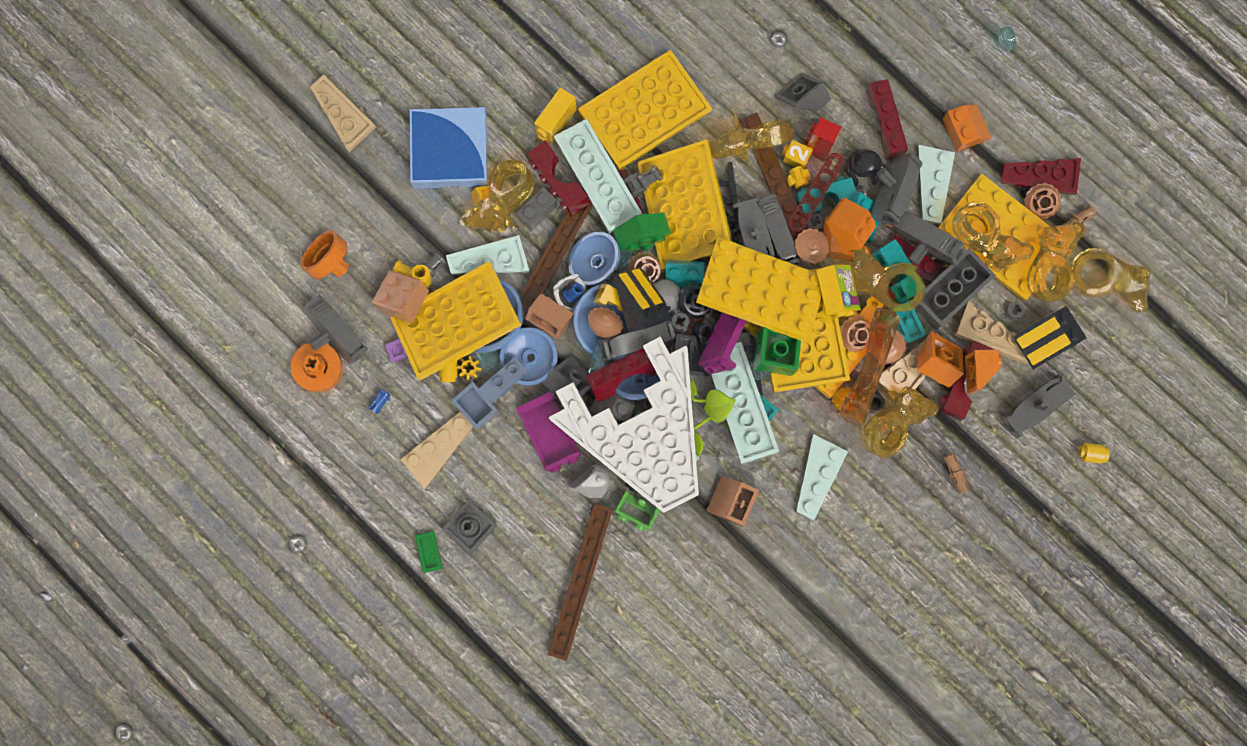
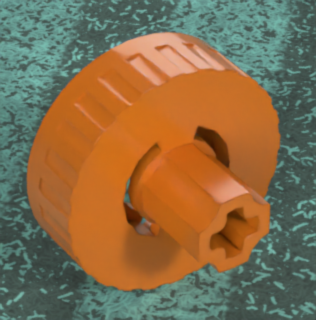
[300,230,349,279]
[290,343,343,393]

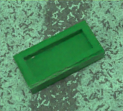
[415,531,443,574]

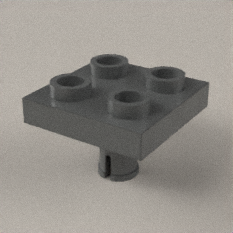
[442,500,498,555]

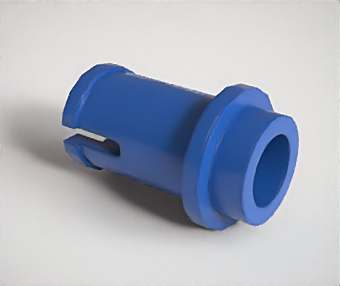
[563,283,584,303]
[368,389,391,414]

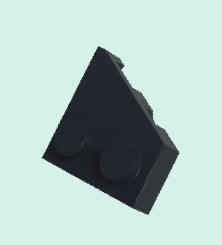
[673,334,708,377]

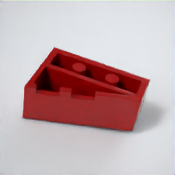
[804,117,841,161]

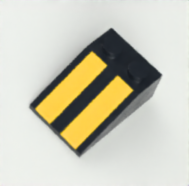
[613,268,670,332]
[1013,306,1087,370]

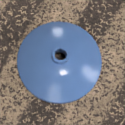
[569,232,620,286]
[500,328,558,385]
[616,358,661,400]

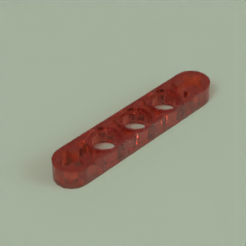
[787,153,844,234]

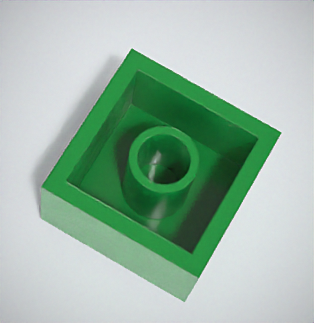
[613,212,671,252]
[753,327,801,376]

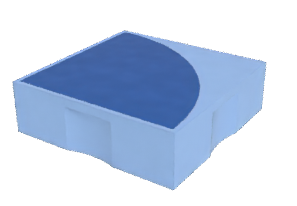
[410,107,489,189]

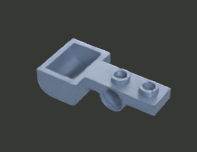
[451,357,528,430]

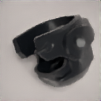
[844,149,885,187]

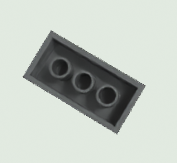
[911,248,996,330]

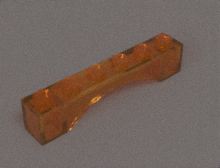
[839,307,900,426]

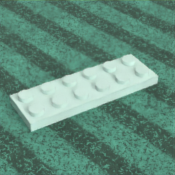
[554,119,642,233]
[711,342,779,464]

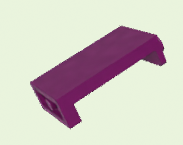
[698,312,748,374]
[516,392,581,474]

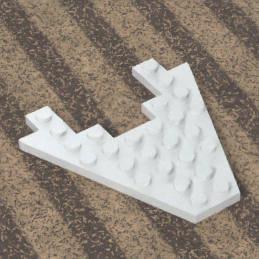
[549,337,699,513]

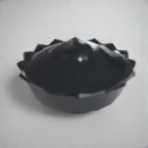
[677,282,711,319]

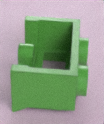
[615,491,660,532]

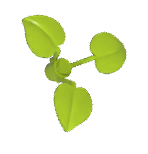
[690,378,736,456]

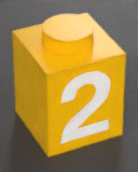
[782,140,813,169]

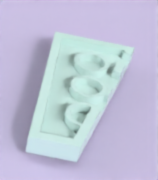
[917,145,955,225]
[446,235,530,275]
[796,434,848,521]

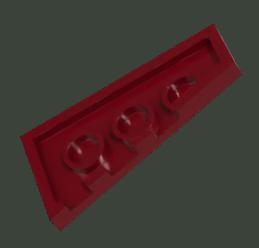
[1001,158,1081,195]

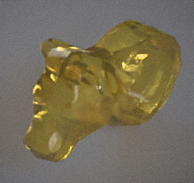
[709,115,795,162]
[462,160,535,232]
[952,201,1034,272]
[1027,222,1086,302]
[851,245,926,312]
[1071,249,1151,313]
[861,386,939,458]

